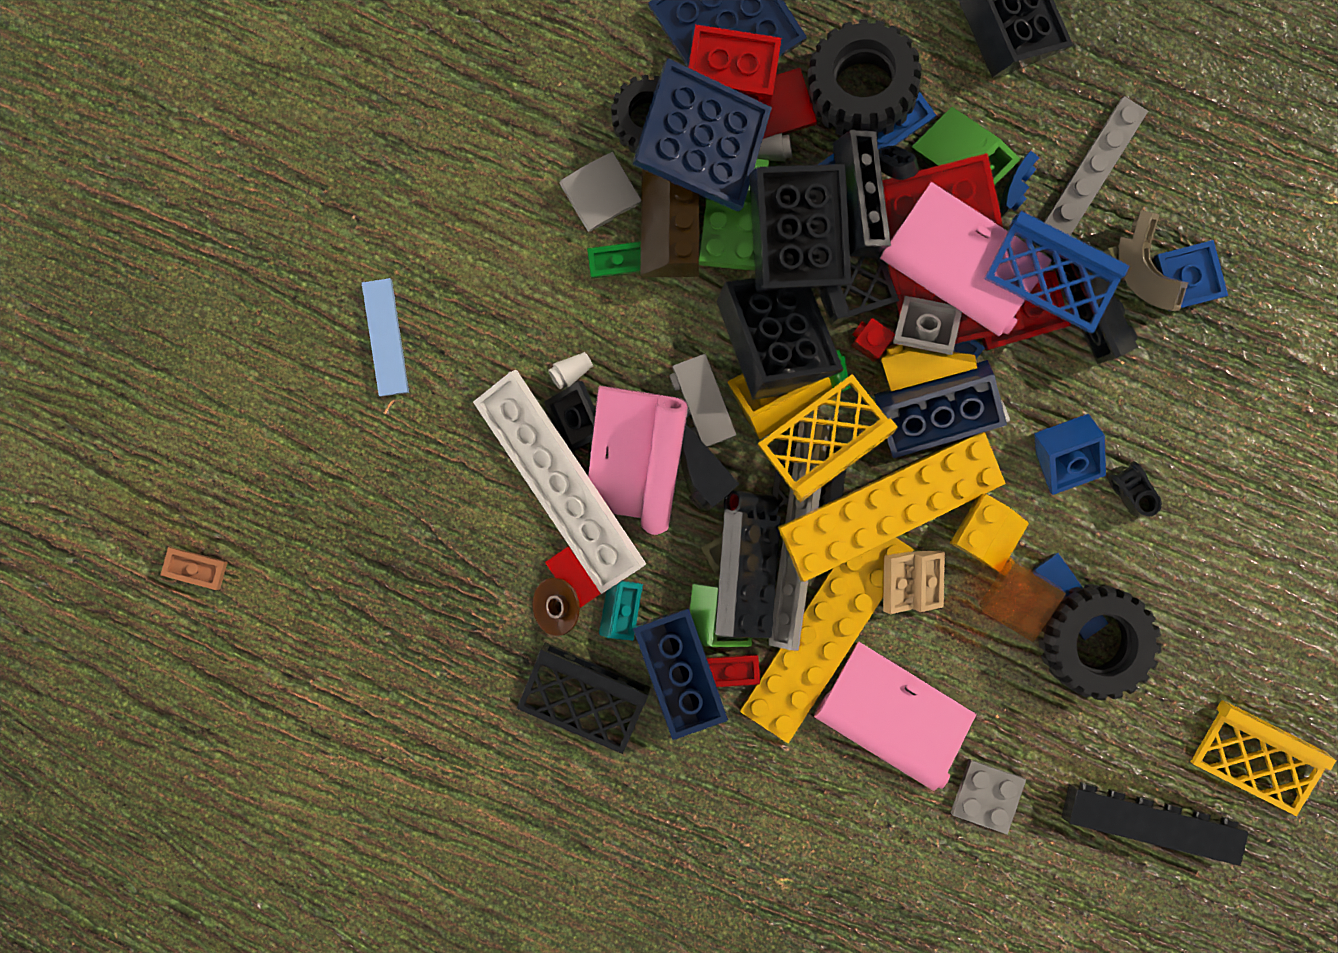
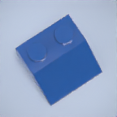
[1034,414,1106,495]

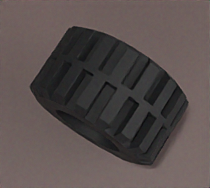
[611,75,659,153]

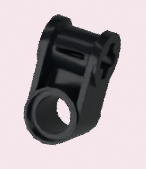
[1108,461,1162,517]

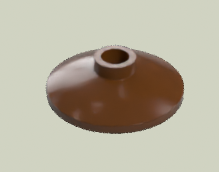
[533,578,580,636]

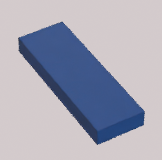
[1033,552,1108,640]

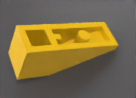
[881,344,977,391]

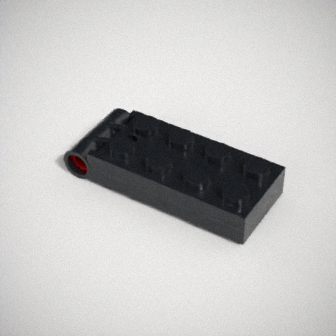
[715,490,781,638]

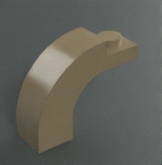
[1119,210,1188,311]

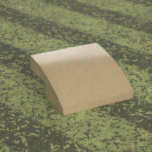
[883,551,945,614]

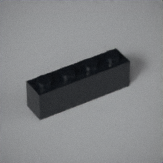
[832,130,891,257]

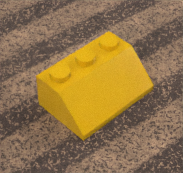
[727,373,836,439]

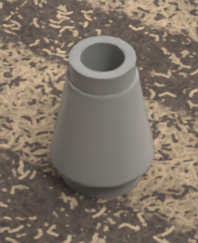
[757,133,792,162]

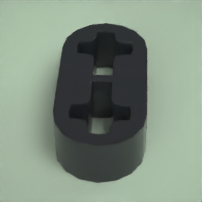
[878,146,919,180]

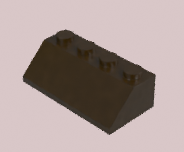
[641,169,699,277]

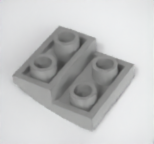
[559,152,641,232]

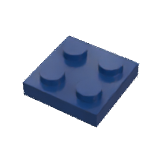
[1154,240,1228,312]

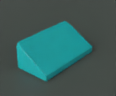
[599,580,643,641]

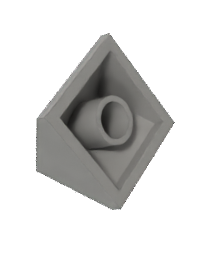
[893,296,962,355]

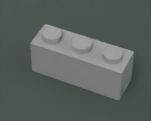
[669,354,736,447]

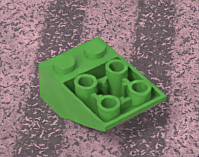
[911,107,1020,185]

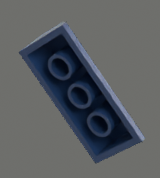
[874,360,1007,458]
[633,608,728,740]

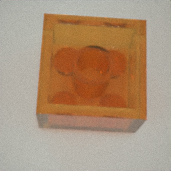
[979,557,1066,643]

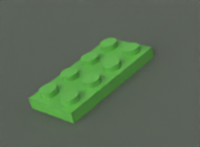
[699,159,769,271]

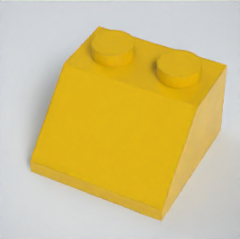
[950,494,1029,573]

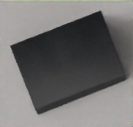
[544,380,596,452]

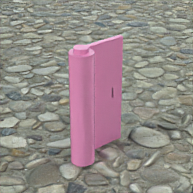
[880,182,1052,336]
[588,386,688,535]
[814,642,976,791]

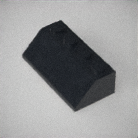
[1050,242,1138,364]

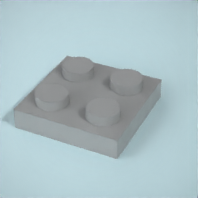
[951,759,1026,835]

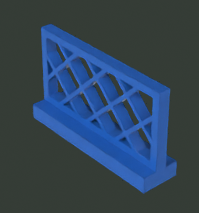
[984,211,1130,333]

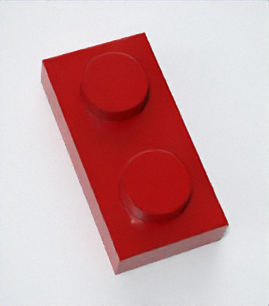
[706,654,760,687]

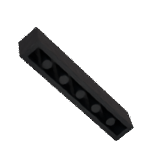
[1061,782,1249,866]

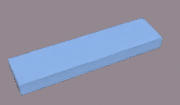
[362,278,409,397]

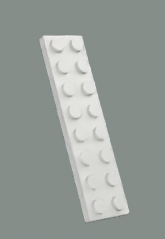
[473,370,646,594]

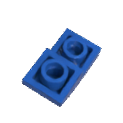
[1000,150,1039,215]

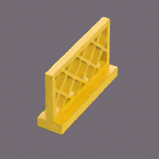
[758,374,898,503]
[1190,700,1336,816]

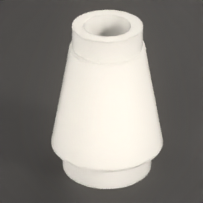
[548,352,593,390]

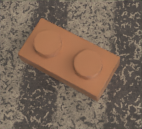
[160,547,228,590]

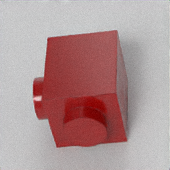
[851,318,895,362]

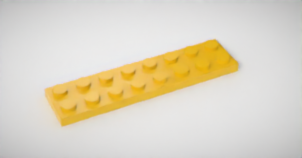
[778,432,1006,582]
[739,538,914,743]

